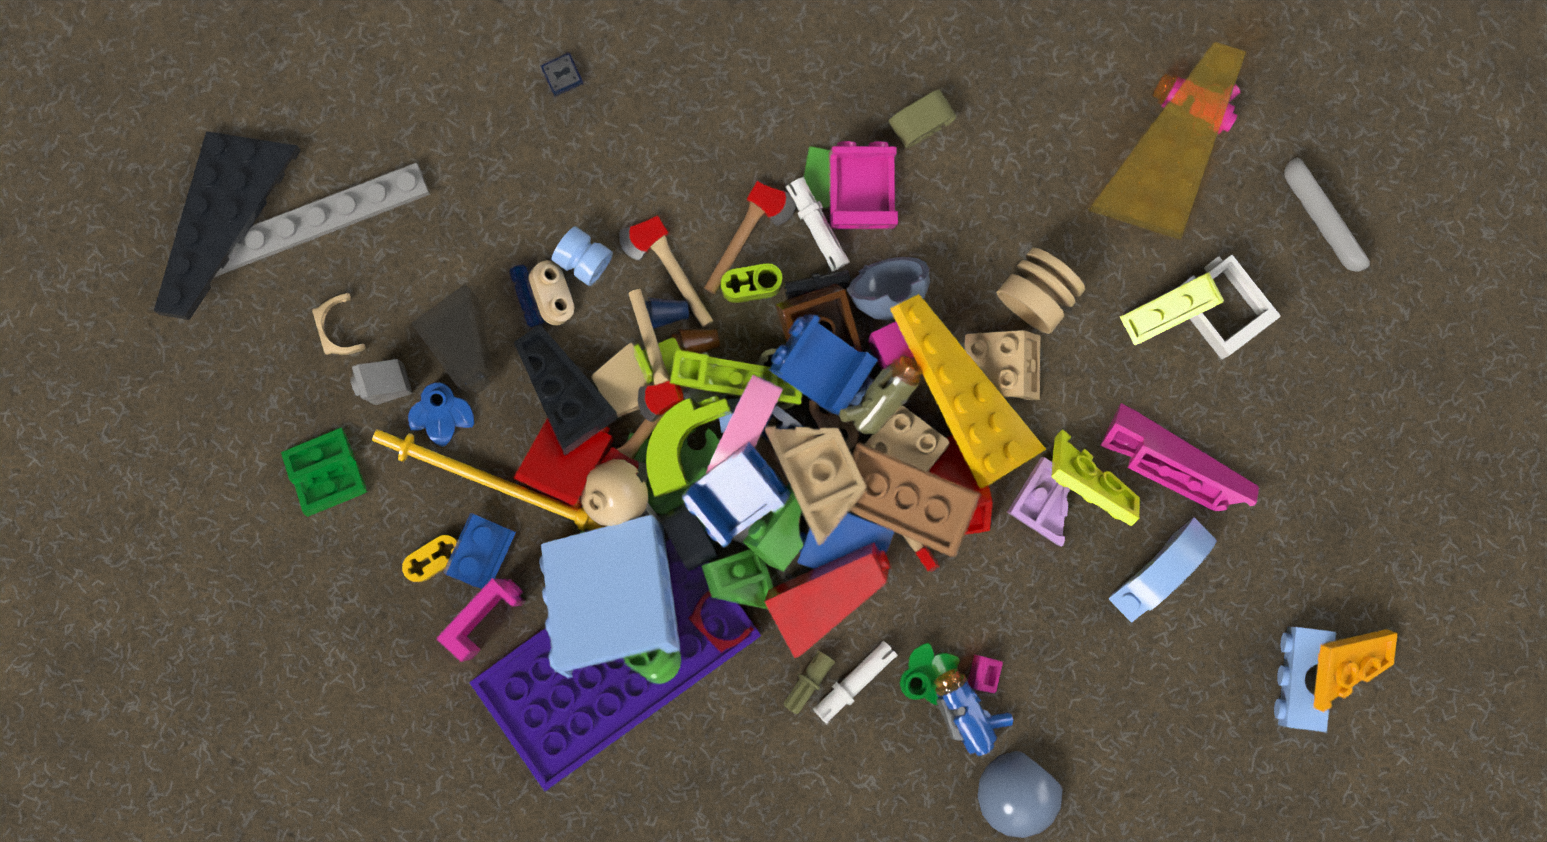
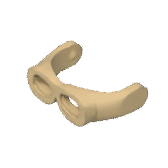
[312,294,366,355]

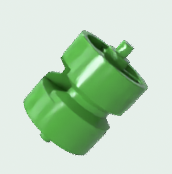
[623,648,681,684]

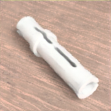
[786,177,850,272]
[812,640,898,724]

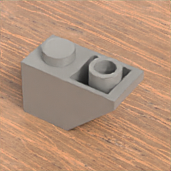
[350,359,413,405]

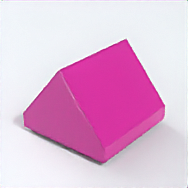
[968,654,1003,694]

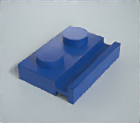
[443,512,516,589]

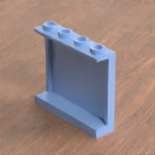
[539,515,680,678]

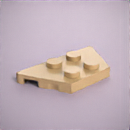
[765,427,866,545]

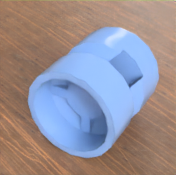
[551,226,613,286]

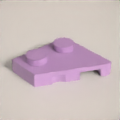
[1007,457,1070,546]

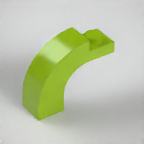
[646,396,732,497]

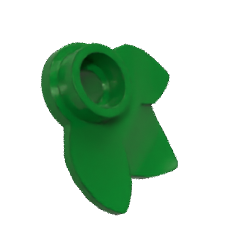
[899,643,960,705]

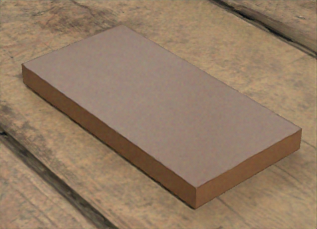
[849,443,981,557]

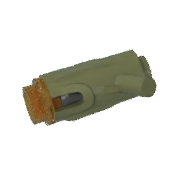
[839,355,923,434]

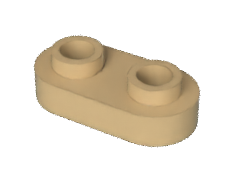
[529,261,574,325]

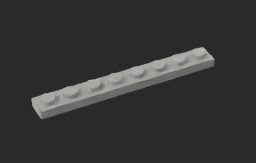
[215,163,430,277]

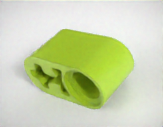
[721,263,782,303]

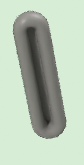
[1284,157,1370,272]

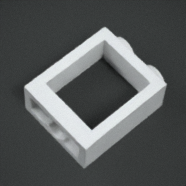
[1179,255,1281,359]

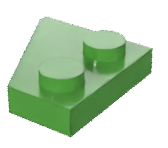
[701,549,774,609]

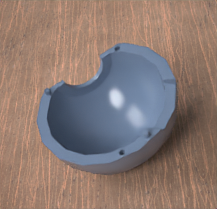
[847,257,930,321]
[978,751,1062,838]

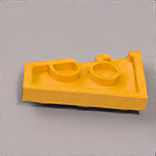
[1313,629,1398,712]

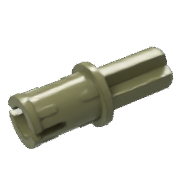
[784,650,835,714]

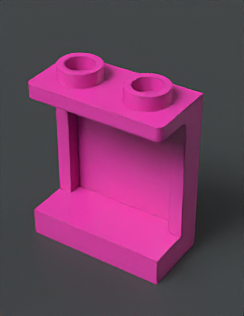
[829,141,898,229]
[437,579,526,662]

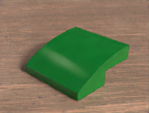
[281,428,368,517]

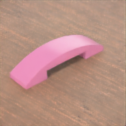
[705,374,783,474]

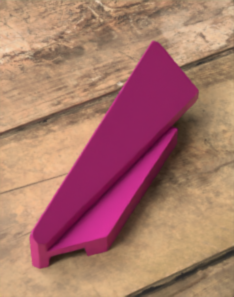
[1101,403,1259,512]

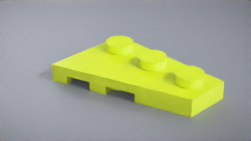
[1051,429,1140,526]

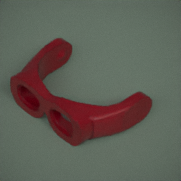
[688,590,754,654]

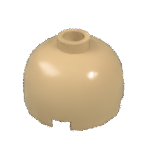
[581,459,648,526]

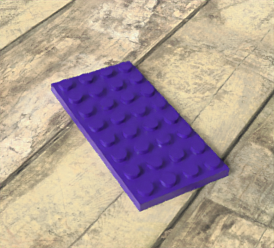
[469,539,761,791]

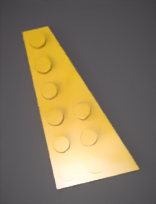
[890,294,1046,488]

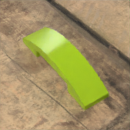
[670,350,802,405]

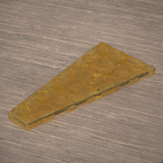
[1088,42,1246,240]

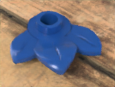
[408,382,474,447]

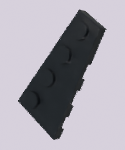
[514,324,618,455]

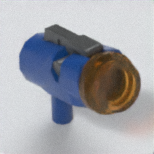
[934,669,1013,756]

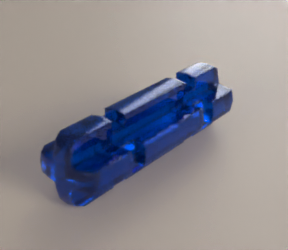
[509,264,545,327]

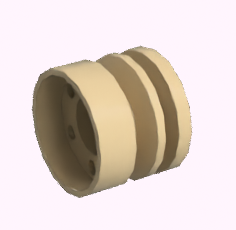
[997,247,1085,334]

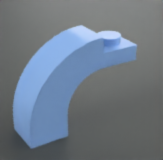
[1109,517,1217,623]

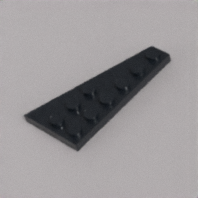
[154,131,301,320]

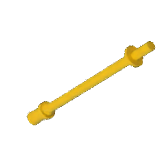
[372,429,607,531]

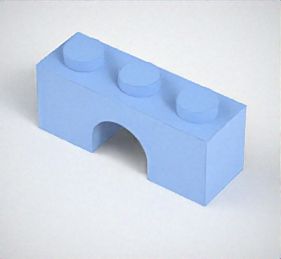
[1274,626,1336,732]

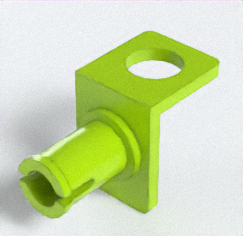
[633,338,680,384]

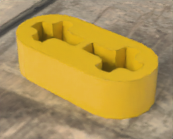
[402,535,458,582]

